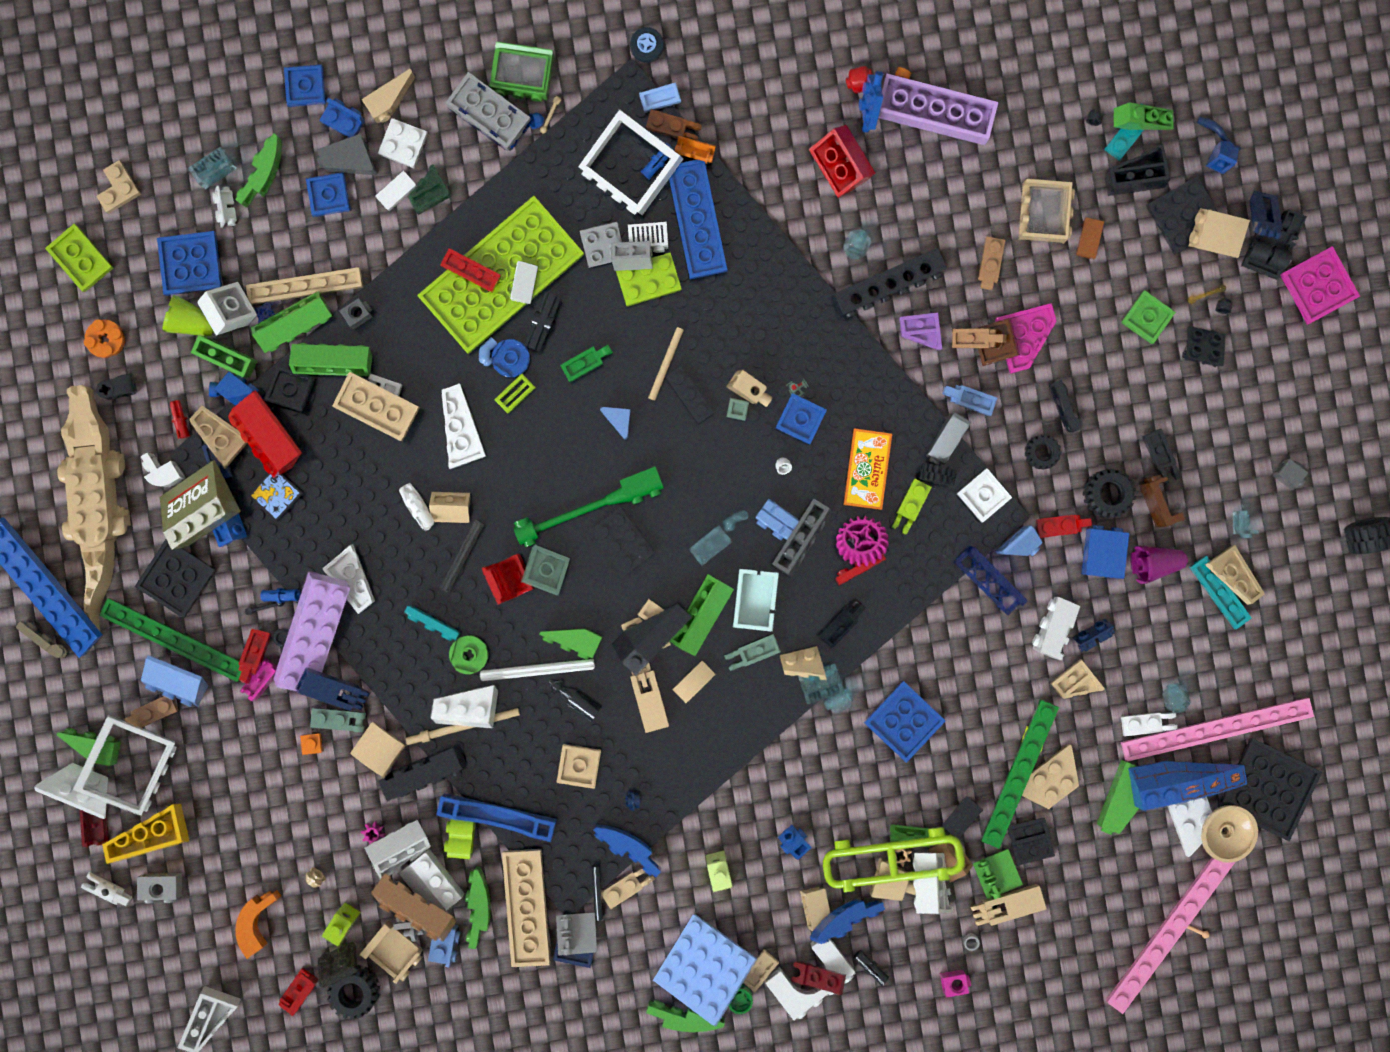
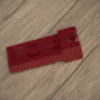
[791,961,846,995]

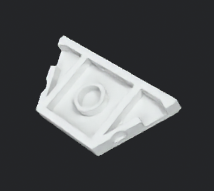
[35,763,108,819]
[1167,797,1212,857]

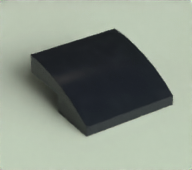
[1008,817,1055,866]

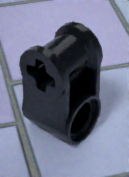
[96,373,138,400]

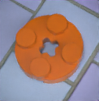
[84,319,125,358]

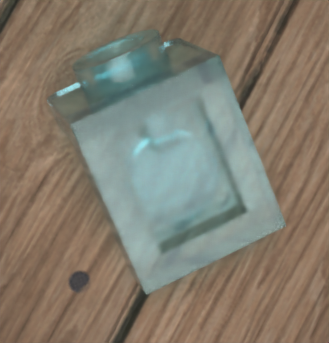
[1233,511,1259,538]

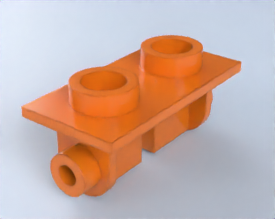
[675,136,716,163]

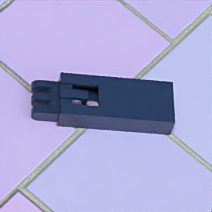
[1249,190,1283,239]
[295,667,370,711]

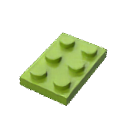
[45,224,113,293]
[616,253,682,307]

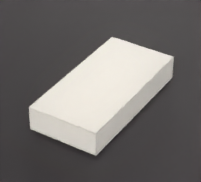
[376,171,417,211]

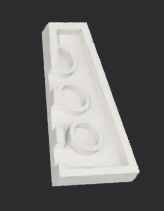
[442,384,486,469]

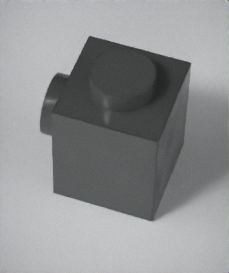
[1272,459,1308,489]

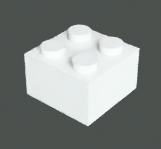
[197,282,257,335]

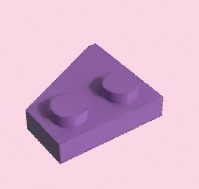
[899,313,942,350]

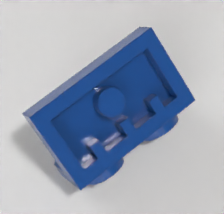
[319,98,365,138]
[213,513,247,547]

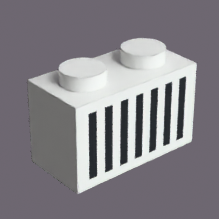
[628,222,668,253]

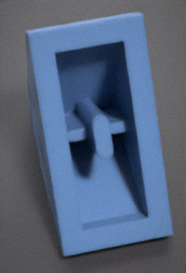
[600,407,631,440]

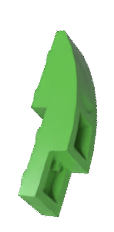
[235,133,282,208]
[465,866,491,949]
[646,1000,725,1032]

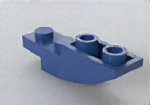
[594,824,661,877]
[810,899,885,944]

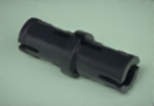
[853,950,889,986]

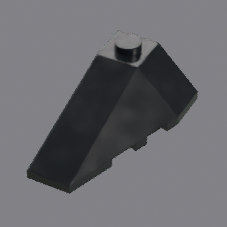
[612,603,692,675]

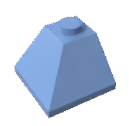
[995,525,1042,556]

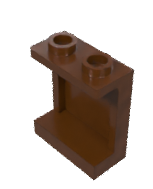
[1139,474,1185,527]

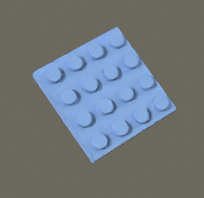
[653,914,757,1026]

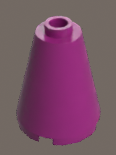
[1130,546,1188,584]

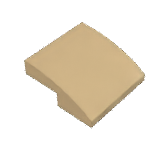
[350,722,406,777]

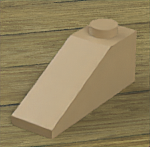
[362,69,415,124]

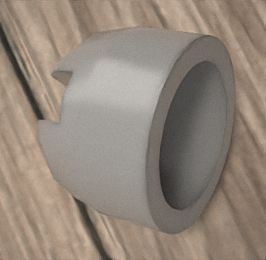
[963,933,980,951]

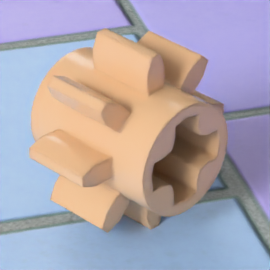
[895,849,912,867]

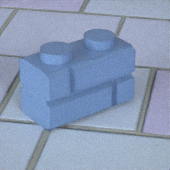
[755,499,800,541]

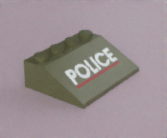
[160,460,241,550]

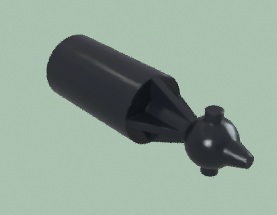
[548,680,601,722]

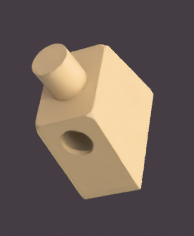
[726,370,772,407]
[869,858,916,901]

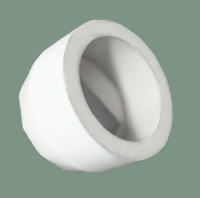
[776,457,792,475]

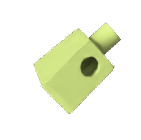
[706,851,733,892]

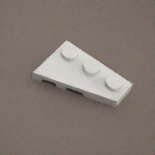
[322,544,375,614]

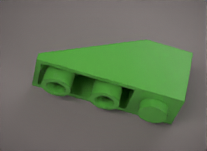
[1114,103,1173,130]
[539,629,603,660]
[57,728,121,766]

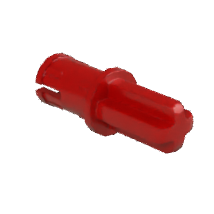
[170,400,190,439]

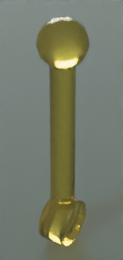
[1188,285,1226,304]

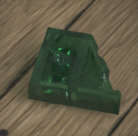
[408,164,451,215]

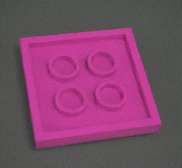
[1280,246,1360,325]

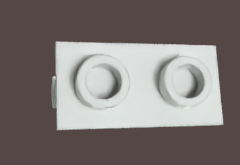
[212,186,237,228]

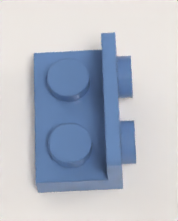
[428,925,460,967]

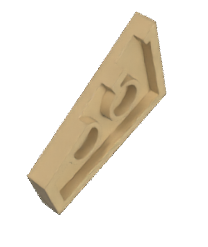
[1205,545,1265,605]

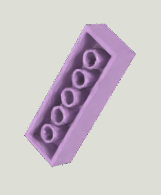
[878,74,998,145]
[273,572,350,691]

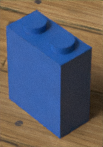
[1081,525,1129,579]

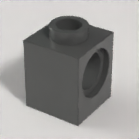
[340,298,373,329]

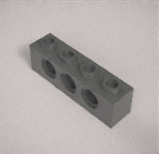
[772,499,833,577]

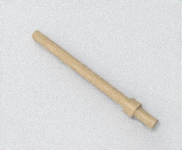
[406,708,520,745]

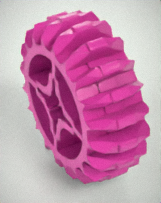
[836,516,889,567]

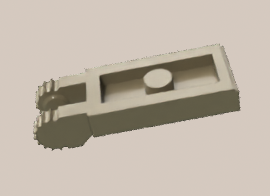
[16,621,68,658]

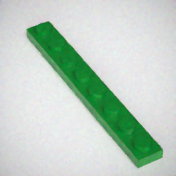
[99,598,242,682]
[980,699,1059,848]

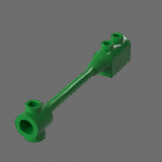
[513,467,664,547]

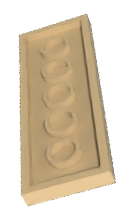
[502,849,551,967]

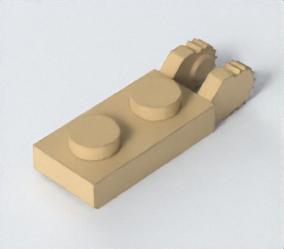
[601,867,655,909]

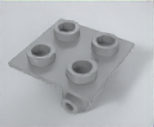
[580,222,622,268]
[556,913,597,955]

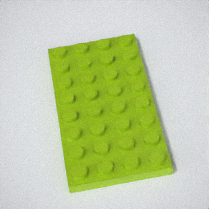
[417,196,584,354]

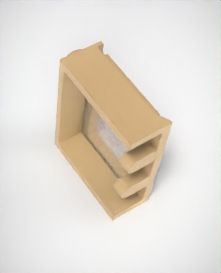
[1018,179,1075,243]

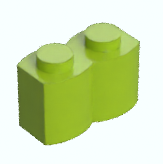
[444,819,476,859]

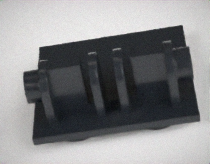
[1182,326,1226,367]

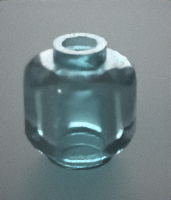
[843,230,871,259]
[1162,683,1191,713]
[823,685,853,713]

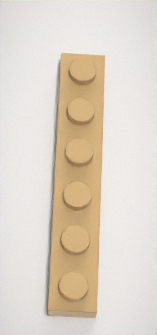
[246,267,363,305]

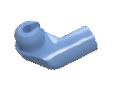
[479,337,498,366]

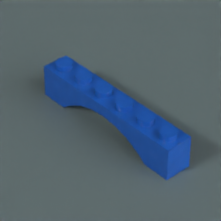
[436,793,557,842]

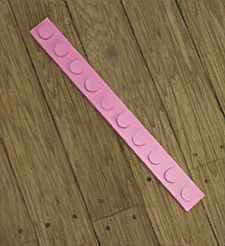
[1121,697,1314,762]
[1106,857,1235,1014]

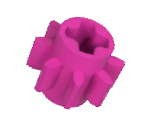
[361,821,386,845]

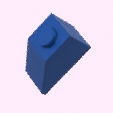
[1206,141,1239,174]

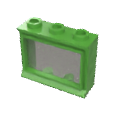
[489,41,554,102]

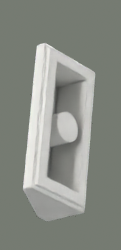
[510,261,538,304]

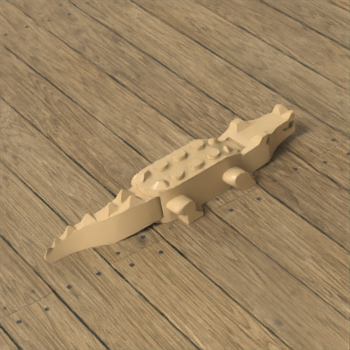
[57,385,131,631]

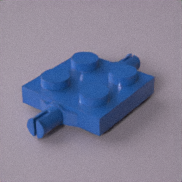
[859,71,884,132]

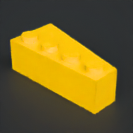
[102,804,190,864]

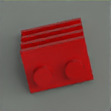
[482,553,535,604]

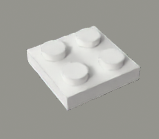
[378,118,428,169]
[957,468,1012,523]

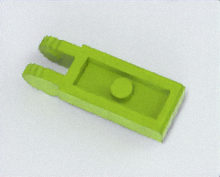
[892,479,932,534]

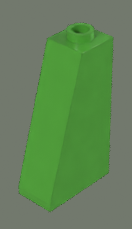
[1097,760,1139,835]

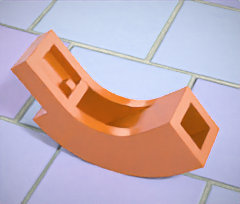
[235,890,282,959]

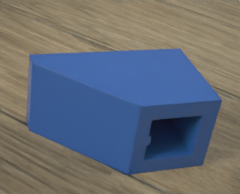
[214,372,263,406]

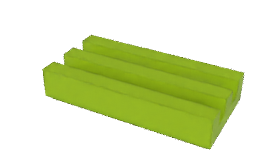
[494,374,536,414]

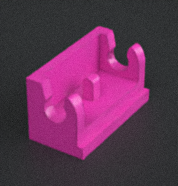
[240,658,277,701]

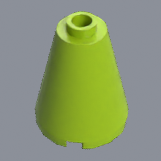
[162,295,215,337]

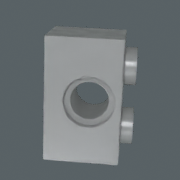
[137,873,182,903]

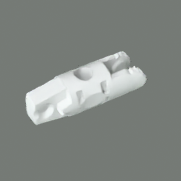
[399,483,434,531]
[81,872,132,906]

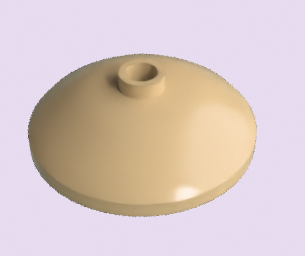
[1201,805,1258,863]

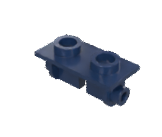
[1072,619,1115,652]

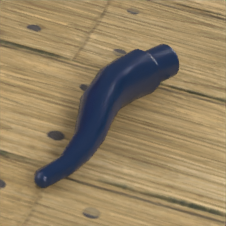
[1196,116,1241,150]

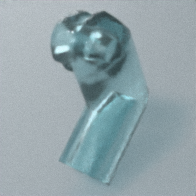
[723,510,748,531]

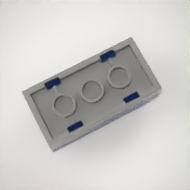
[445,72,531,151]

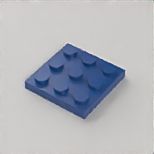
[157,231,222,296]
[864,681,946,763]

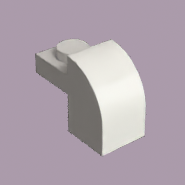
[141,453,186,487]

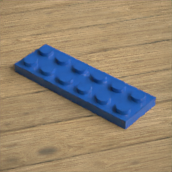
[669,160,727,279]

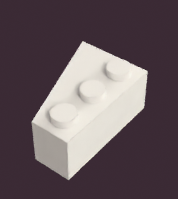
[1032,597,1080,660]
[431,685,498,728]
[178,986,241,1052]

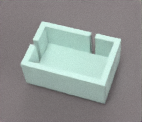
[733,569,779,631]

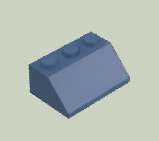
[141,655,208,707]

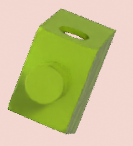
[322,902,361,946]

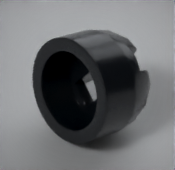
[1086,109,1103,126]
[1215,298,1232,314]

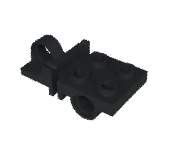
[1241,209,1307,280]

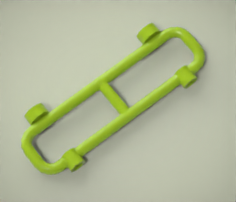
[823,827,965,892]

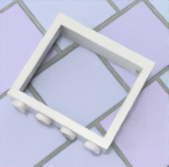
[579,110,683,215]
[73,715,177,815]

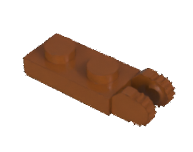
[646,109,702,141]

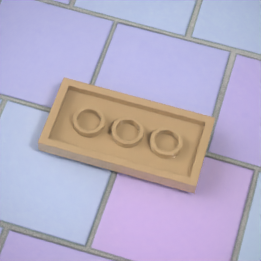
[332,372,420,442]

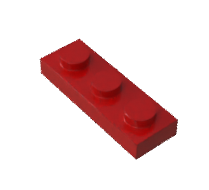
[440,248,501,293]

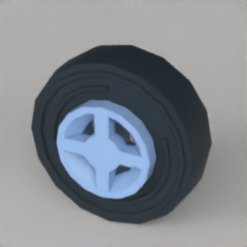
[630,27,664,63]

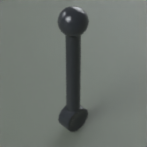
[245,602,284,615]

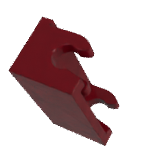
[79,804,109,847]

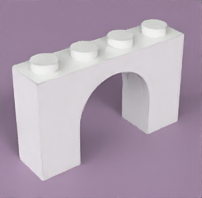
[765,938,855,1020]

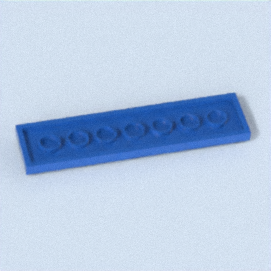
[0,517,103,658]

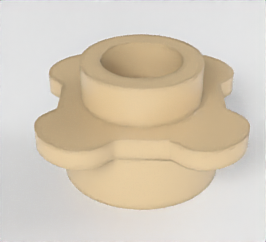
[305,867,326,887]

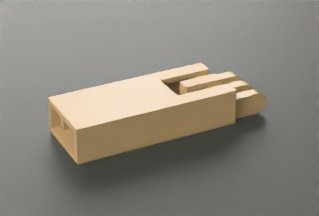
[630,663,669,733]
[970,884,1046,926]

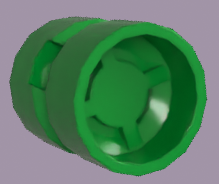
[729,983,753,1014]

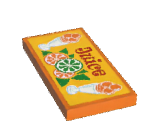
[843,429,892,510]

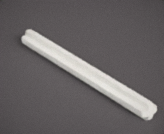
[480,659,595,681]

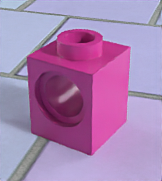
[940,969,971,998]

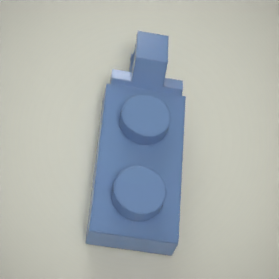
[942,385,997,416]

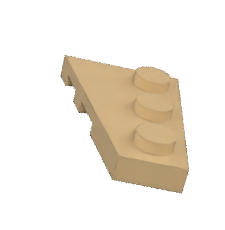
[189,405,247,469]

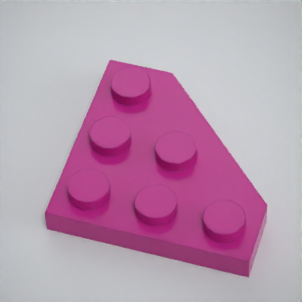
[995,303,1057,374]

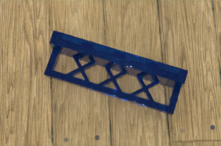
[954,546,1028,616]

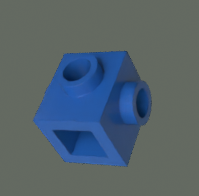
[778,825,812,860]

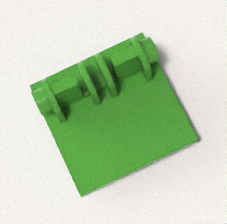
[973,849,1023,899]

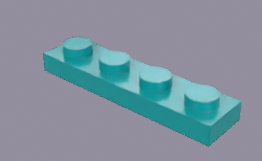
[1189,556,1252,629]

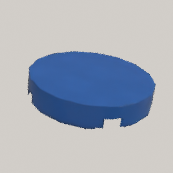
[492,339,530,377]

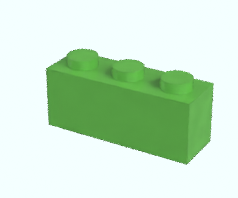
[191,335,258,378]

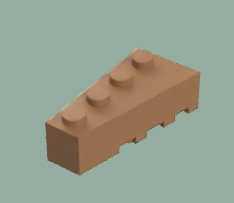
[371,873,456,942]

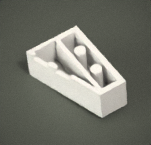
[364,820,431,879]
[913,853,954,914]

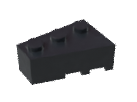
[1104,144,1170,196]

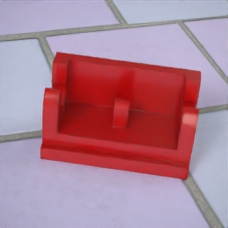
[278,968,319,1017]

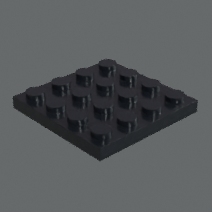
[1218,738,1322,842]

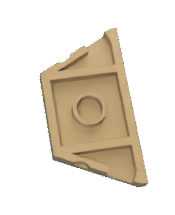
[1022,744,1079,809]

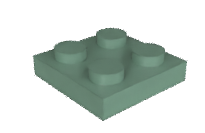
[521,545,570,595]

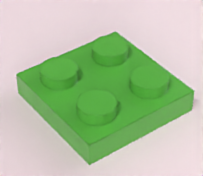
[1121,290,1176,344]

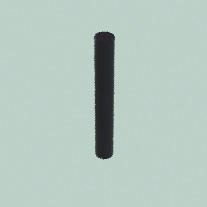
[592,864,603,921]

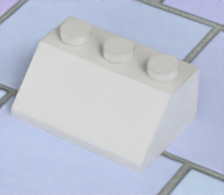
[399,849,465,911]

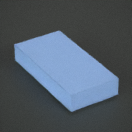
[639,82,681,113]

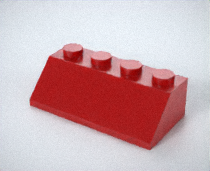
[228,390,302,478]

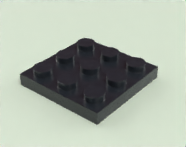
[1146,176,1218,255]
[135,539,216,618]

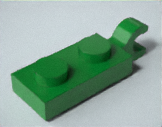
[560,345,613,382]

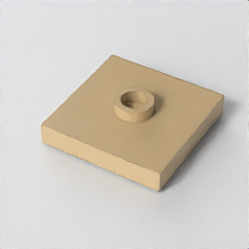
[557,744,601,789]

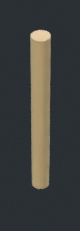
[648,327,684,401]

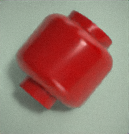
[846,66,873,94]

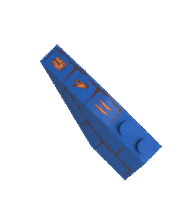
[1128,761,1247,811]

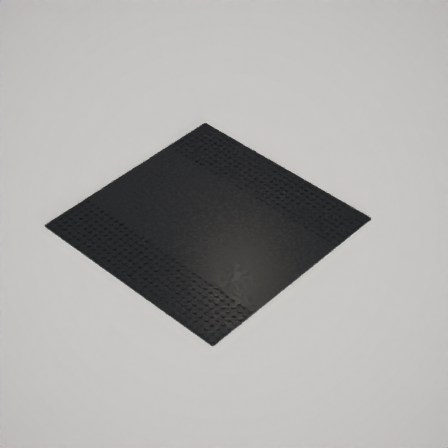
[171,60,1029,915]

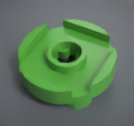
[449,635,489,674]

